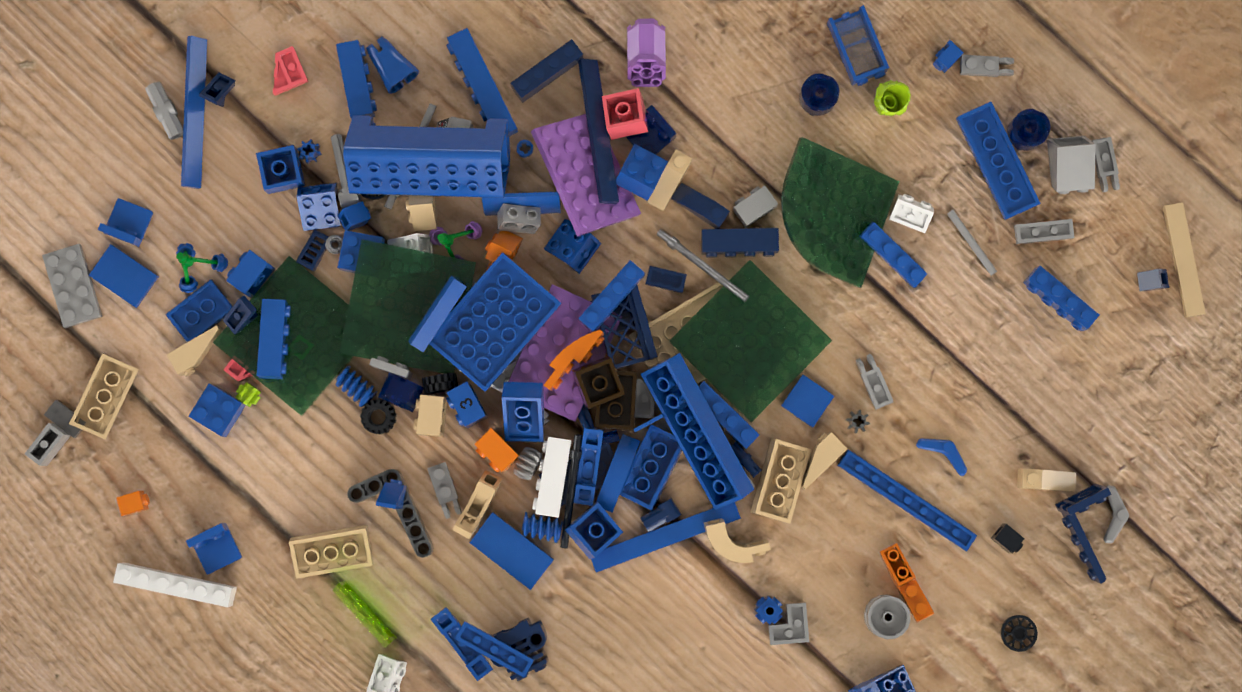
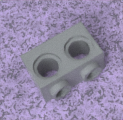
[497,204,541,234]

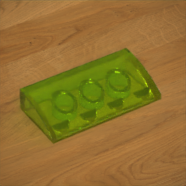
[333,581,397,649]

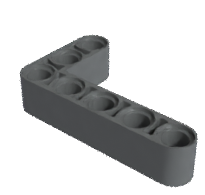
[347,469,434,558]

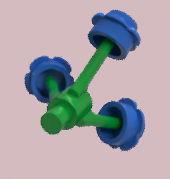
[176,243,228,293]

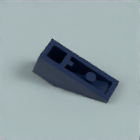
[671,183,730,229]

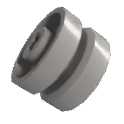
[864,595,911,639]

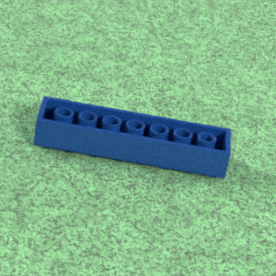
[641,353,754,510]

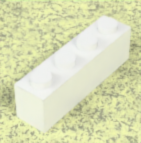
[532,437,572,518]

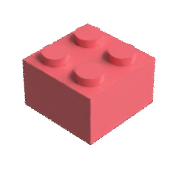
[602,88,648,140]

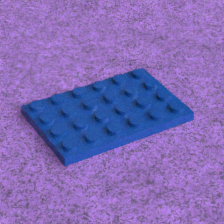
[429,252,562,392]

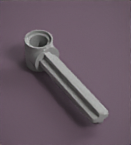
[331,134,361,209]

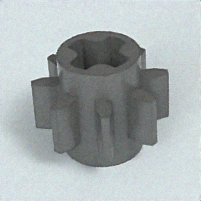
[845,410,870,434]

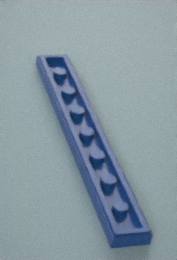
[181,36,207,189]
[837,449,977,551]
[591,502,741,573]

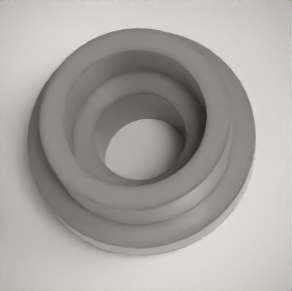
[325,235,343,254]

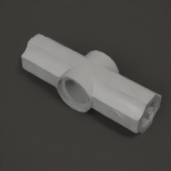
[145,81,183,140]

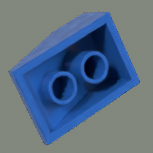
[502,382,544,442]

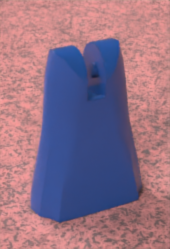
[366,36,419,94]

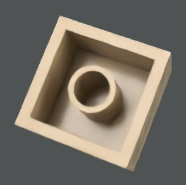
[414,395,447,437]

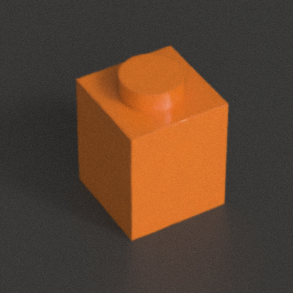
[116,491,150,516]

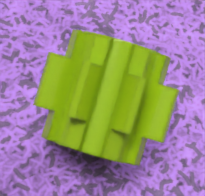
[235,382,261,407]

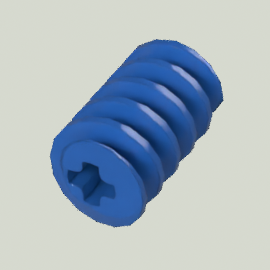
[336,365,378,407]
[522,512,564,543]

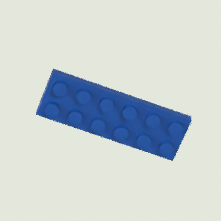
[956,102,1041,220]

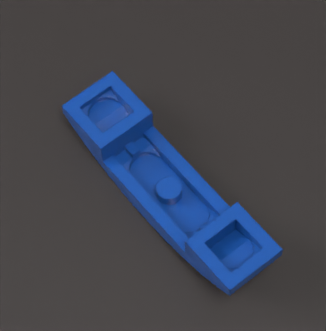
[574,427,604,506]
[595,434,640,513]
[431,607,493,681]

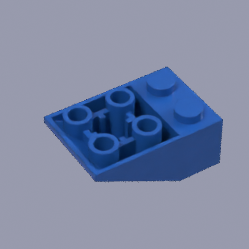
[848,665,916,692]

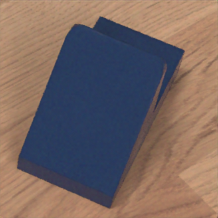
[199,72,236,107]
[223,295,258,334]

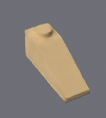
[647,150,692,211]
[167,325,223,377]
[801,432,847,489]
[1017,469,1076,492]

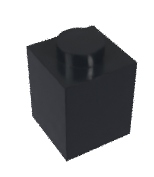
[991,523,1025,554]

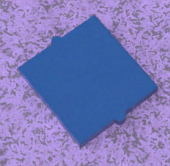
[634,414,664,432]

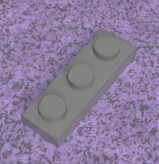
[1014,219,1075,244]

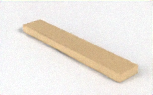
[1163,202,1206,318]

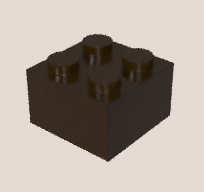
[572,356,625,409]

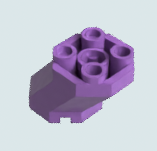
[627,18,666,87]

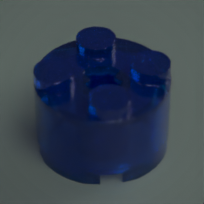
[799,73,840,116]
[1007,109,1051,151]
[378,372,423,413]

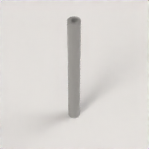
[947,210,997,276]

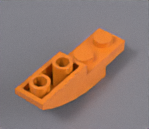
[544,330,604,391]
[880,543,934,623]

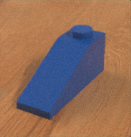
[376,479,407,509]

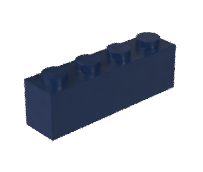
[510,39,584,103]
[701,228,779,258]

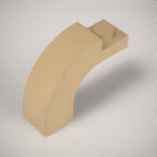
[453,470,502,539]
[704,518,771,563]

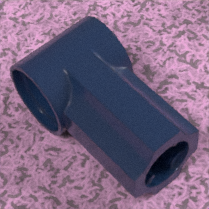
[640,498,682,532]

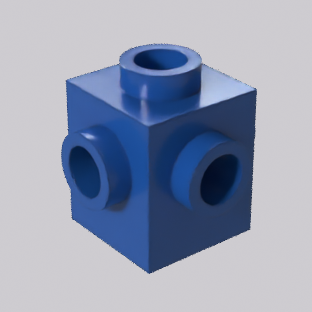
[754,596,783,625]

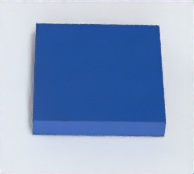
[781,375,834,428]

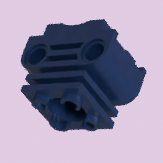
[491,617,549,681]

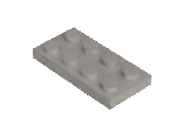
[42,244,102,328]

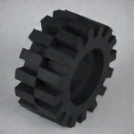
[422,373,458,394]
[360,399,397,434]

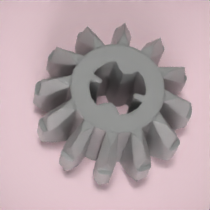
[513,447,542,480]

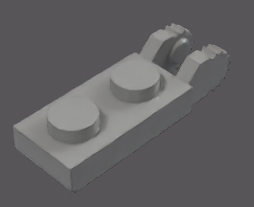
[960,55,1014,77]
[1092,137,1120,192]
[855,354,893,410]
[427,462,462,519]

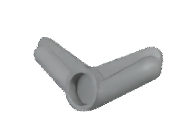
[1103,485,1129,543]

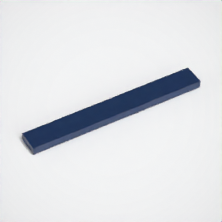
[578,59,619,204]

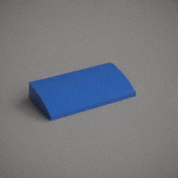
[482,192,561,216]
[408,275,467,352]
[620,424,682,511]
[470,512,554,590]

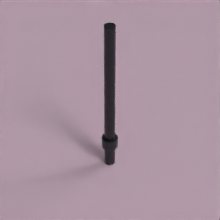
[560,434,582,549]

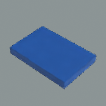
[89,244,159,308]
[165,279,233,342]

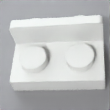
[889,194,934,233]
[366,654,407,692]

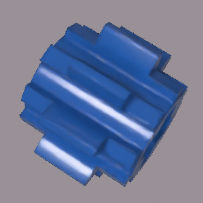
[297,139,322,164]

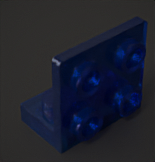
[626,105,677,155]

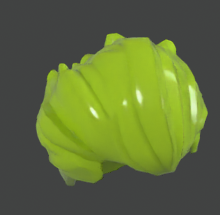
[874,80,911,116]

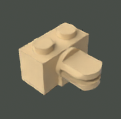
[406,195,437,231]

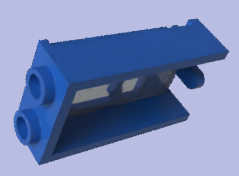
[827,5,889,86]

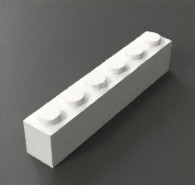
[113,563,237,607]

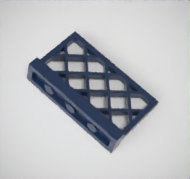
[591,285,658,369]

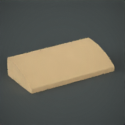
[69,353,139,440]
[750,438,811,524]
[289,525,373,579]

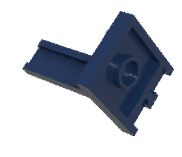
[1055,484,1112,584]

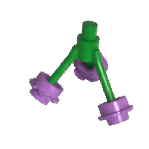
[429,221,482,272]

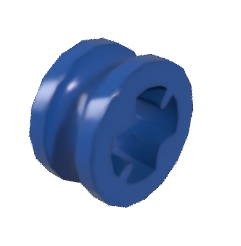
[516,140,533,158]

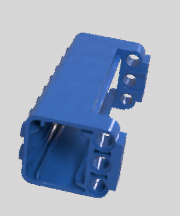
[343,115,510,198]

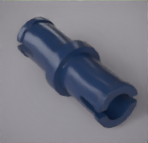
[731,441,762,478]

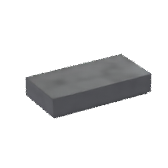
[44,400,86,438]

